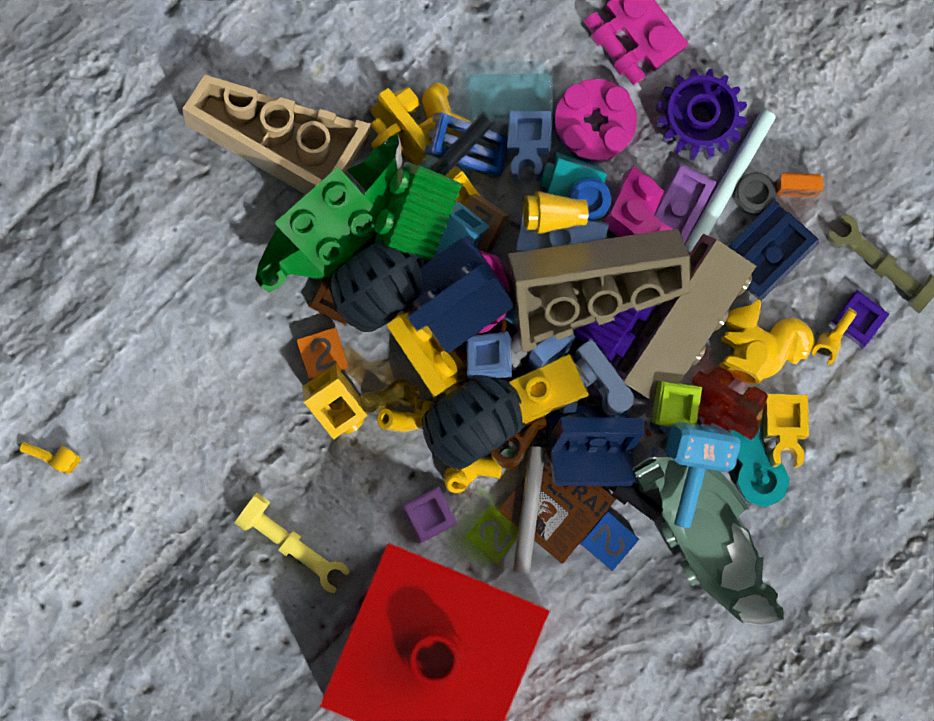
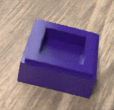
[829,289,890,348]

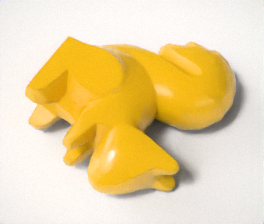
[717,299,815,385]

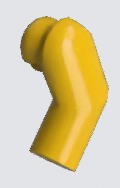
[377,399,436,432]

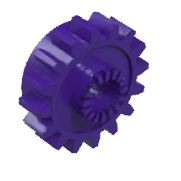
[656,69,747,161]

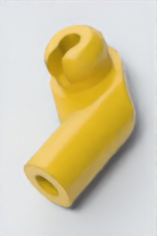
[422,82,471,138]
[443,456,502,493]

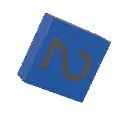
[580,512,640,571]

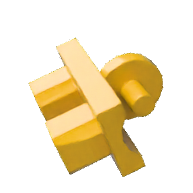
[370,87,436,165]

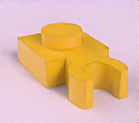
[763,394,809,468]

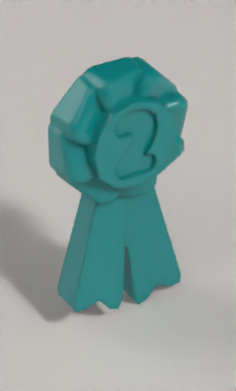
[724,406,790,507]

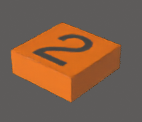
[775,173,823,198]
[297,327,349,380]

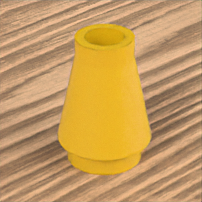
[523,191,588,234]

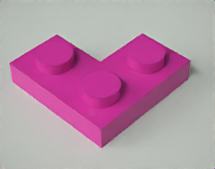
[601,166,685,243]

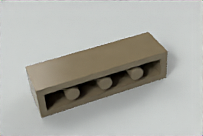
[615,234,756,402]

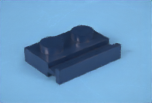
[728,200,819,301]

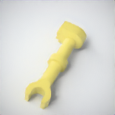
[234,493,350,593]

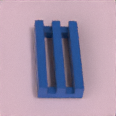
[425,112,508,178]

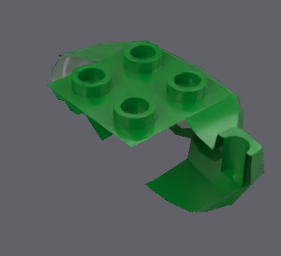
[255,134,402,293]

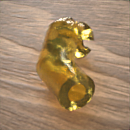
[360,379,419,413]

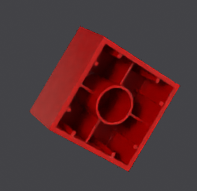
[319,543,550,721]

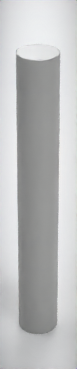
[513,446,546,574]

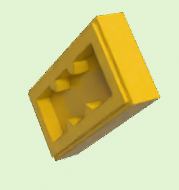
[509,354,589,424]

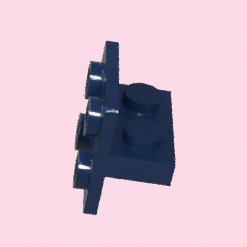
[407,236,515,353]
[546,406,645,486]

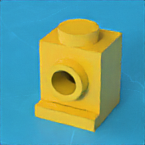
[302,363,368,439]

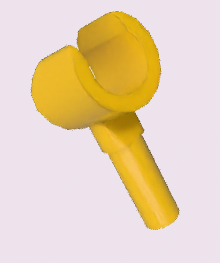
[812,308,857,365]
[20,442,81,474]

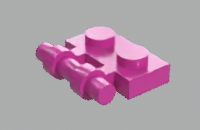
[584,0,689,86]

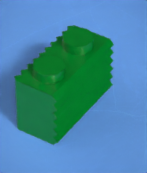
[374,162,462,262]

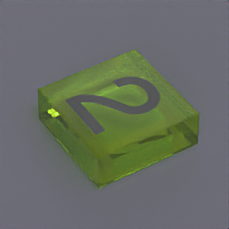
[465,505,518,564]

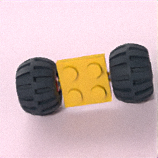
[330,240,525,470]

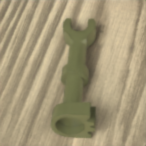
[826,214,934,314]

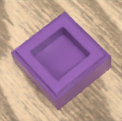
[402,487,458,543]

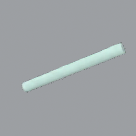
[685,109,776,254]

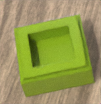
[651,380,702,426]

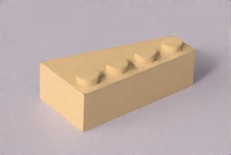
[183,75,371,195]

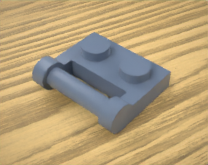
[572,339,633,416]

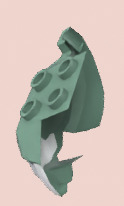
[633,457,784,625]

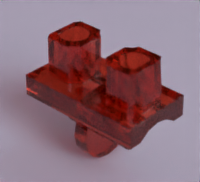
[692,366,768,441]

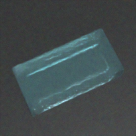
[470,73,553,118]

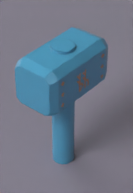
[665,422,740,528]

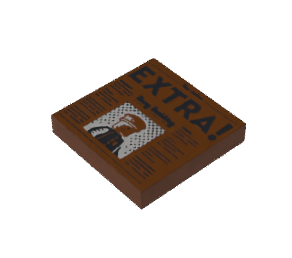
[498,449,616,564]

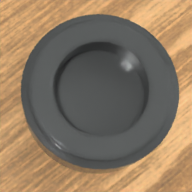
[734,172,777,215]

